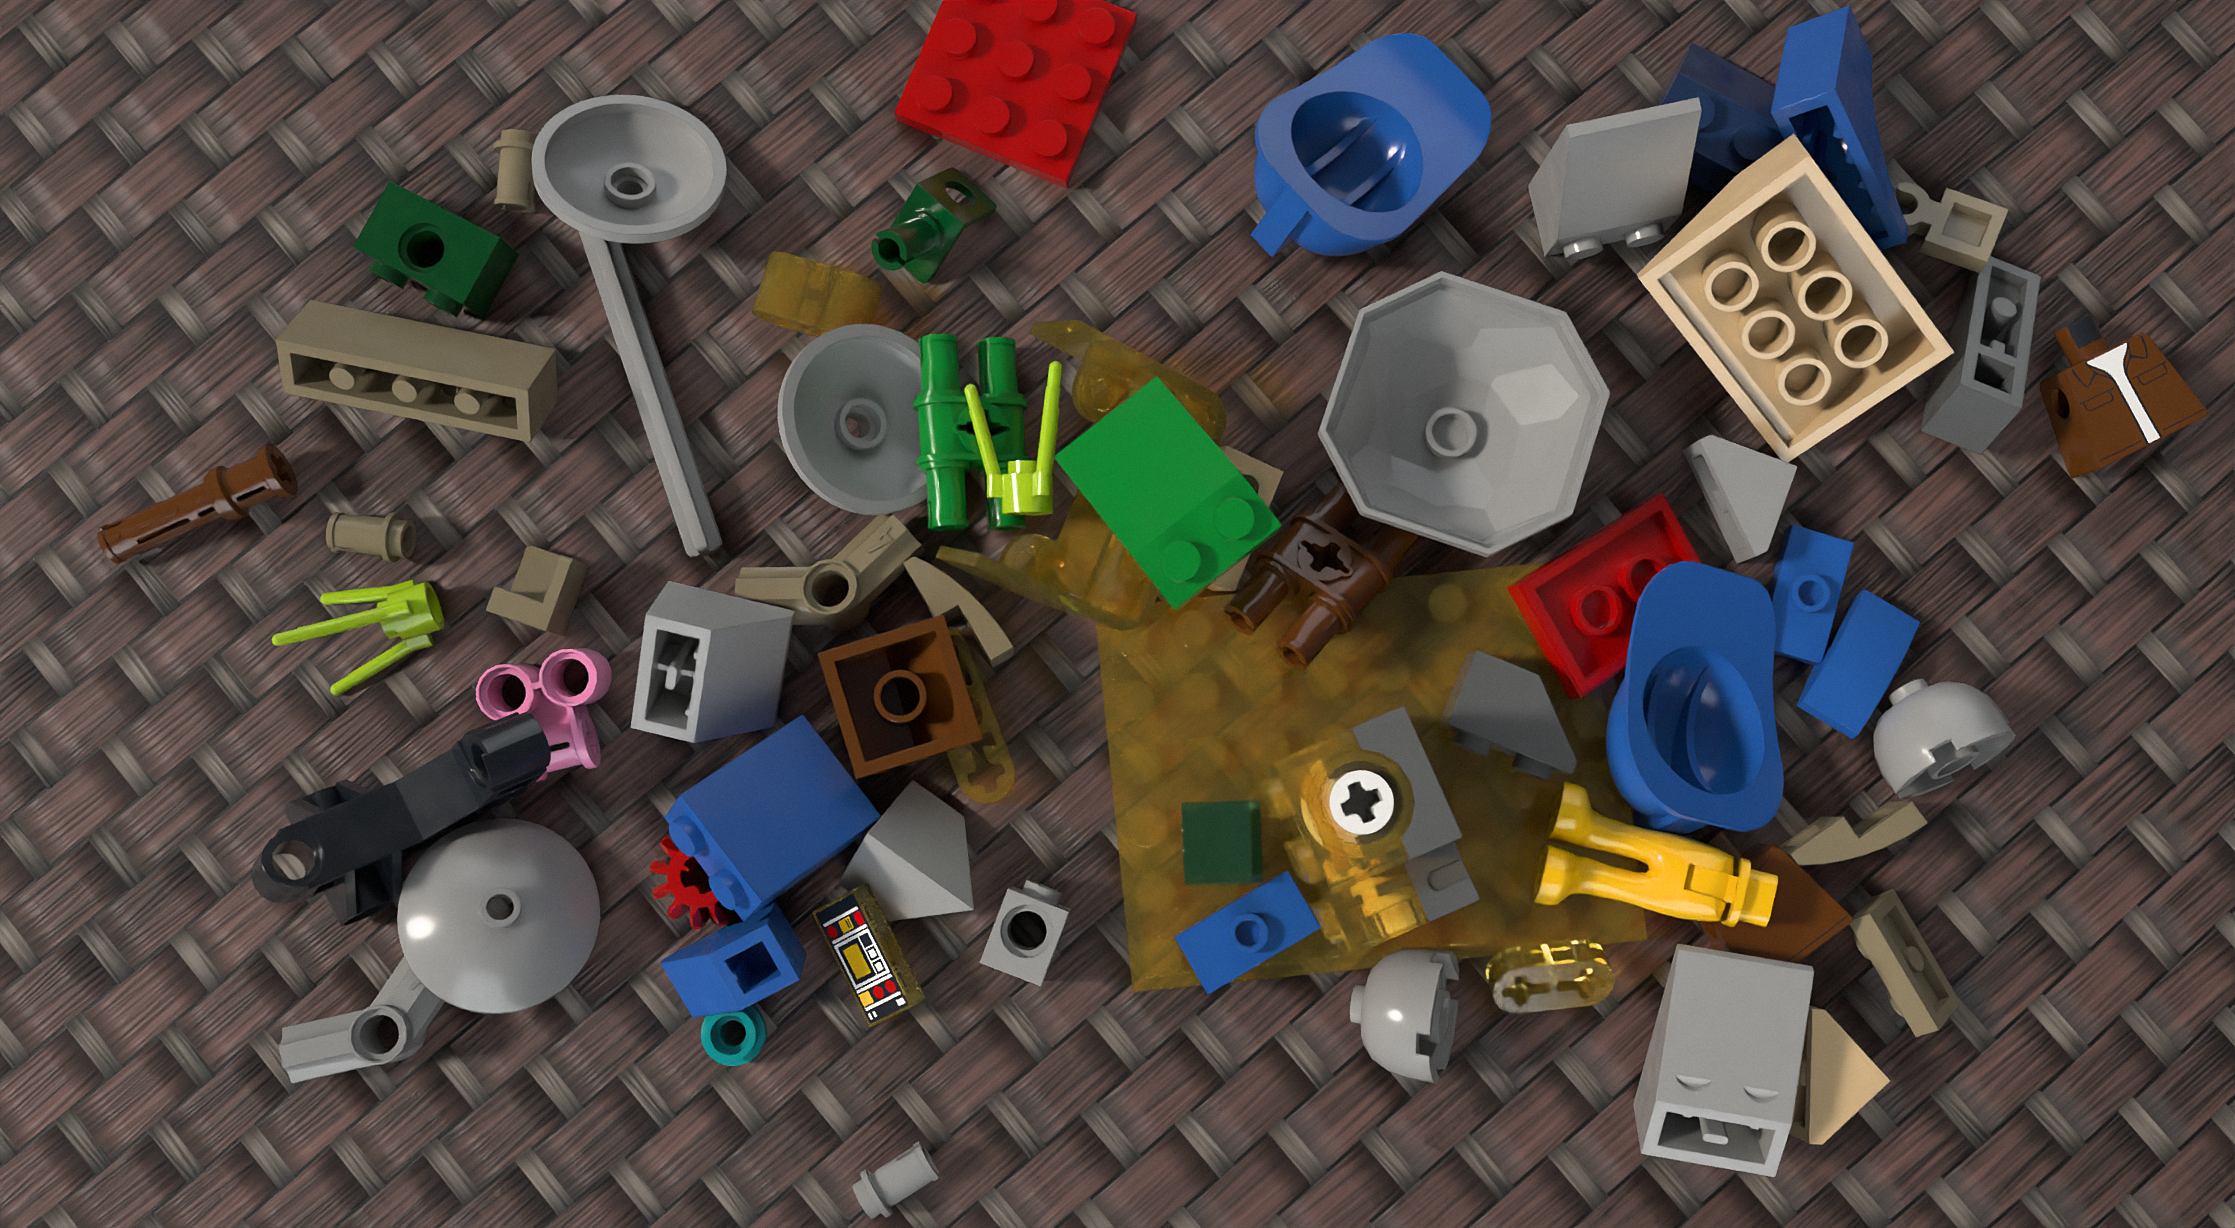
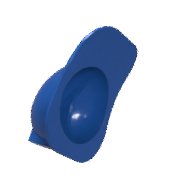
[1251,33,1492,257]
[1605,561,1784,836]

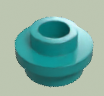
[701,1005,767,1066]

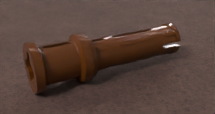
[97,444,298,564]

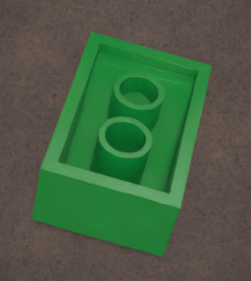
[1054,376,1282,612]

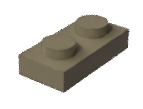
[1849,889,1961,1037]

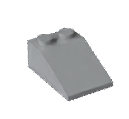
[1528,97,1702,260]

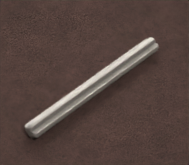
[579,231,722,558]

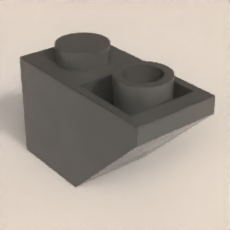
[1438,650,1577,782]

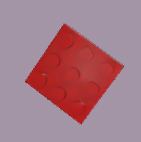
[894,0,1137,189]

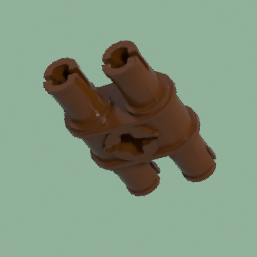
[1224,479,1421,671]

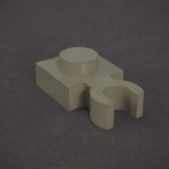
[1895,182,2009,273]

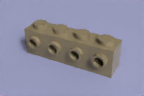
[275,300,558,443]

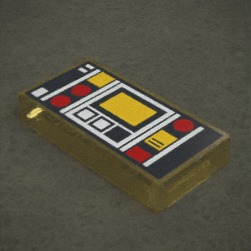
[812,883,926,1028]

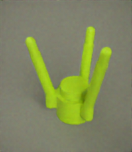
[964,361,1062,515]
[272,579,444,696]

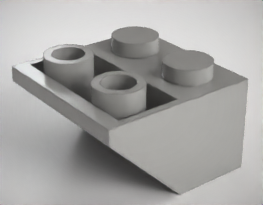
[631,581,795,743]

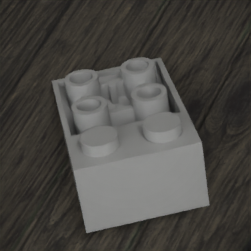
[1633,944,1814,1177]

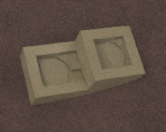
[903,556,1014,668]
[1779,801,1928,865]

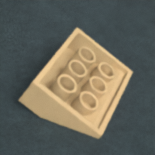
[1637,133,1954,463]

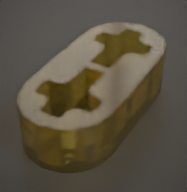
[1486,940,1616,1013]

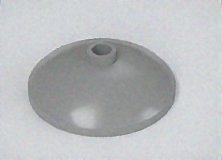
[531,95,727,244]
[778,324,961,515]
[397,818,600,1014]

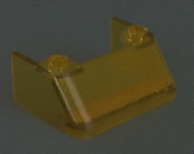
[936,320,1226,631]

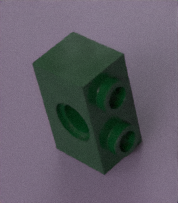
[353,181,519,319]

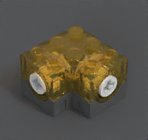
[1256,706,1480,955]

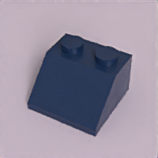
[1656,42,1784,196]

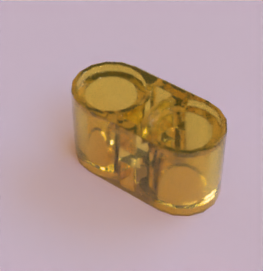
[751,251,884,338]

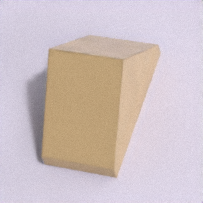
[1789,1005,1890,1145]

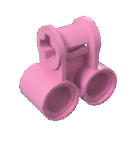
[476,648,612,782]

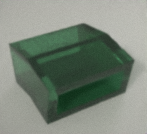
[1181,800,1264,885]

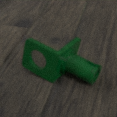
[871,167,997,284]

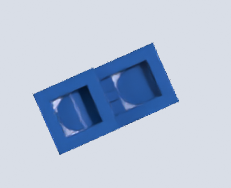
[1796,589,1920,739]

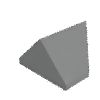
[838,780,974,921]

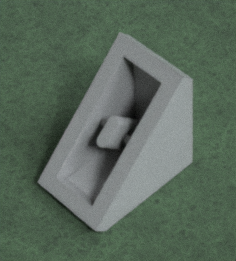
[1683,435,1797,564]

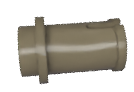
[493,129,538,213]
[326,512,416,563]

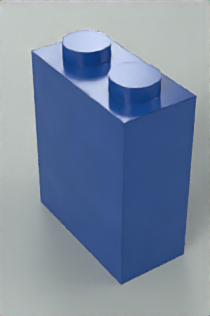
[664,714,881,922]

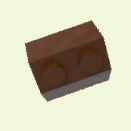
[818,614,983,780]

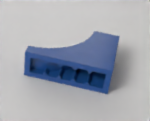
[1771,5,1908,250]

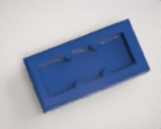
[1768,525,1854,666]
[1174,870,1321,994]

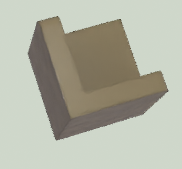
[485,546,589,636]

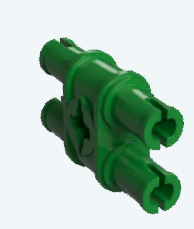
[912,334,1031,531]

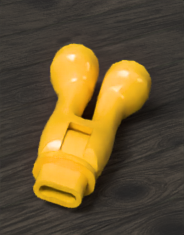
[1533,781,1778,927]

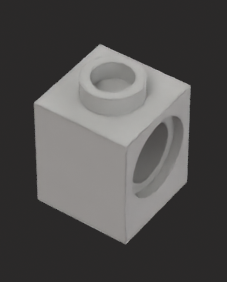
[980,880,1071,986]

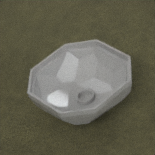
[1318,271,1610,557]

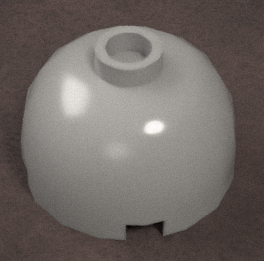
[1873,679,2016,799]
[1350,947,1459,1084]

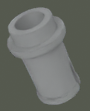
[852,1141,941,1219]

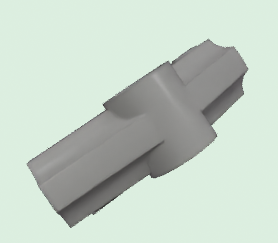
[279,956,445,1083]

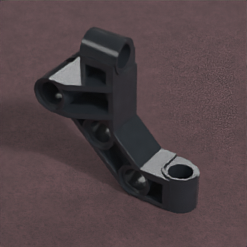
[251,712,551,927]

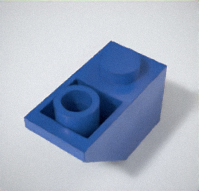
[661,900,807,1017]

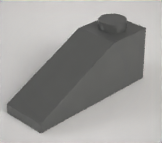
[1921,256,2041,455]

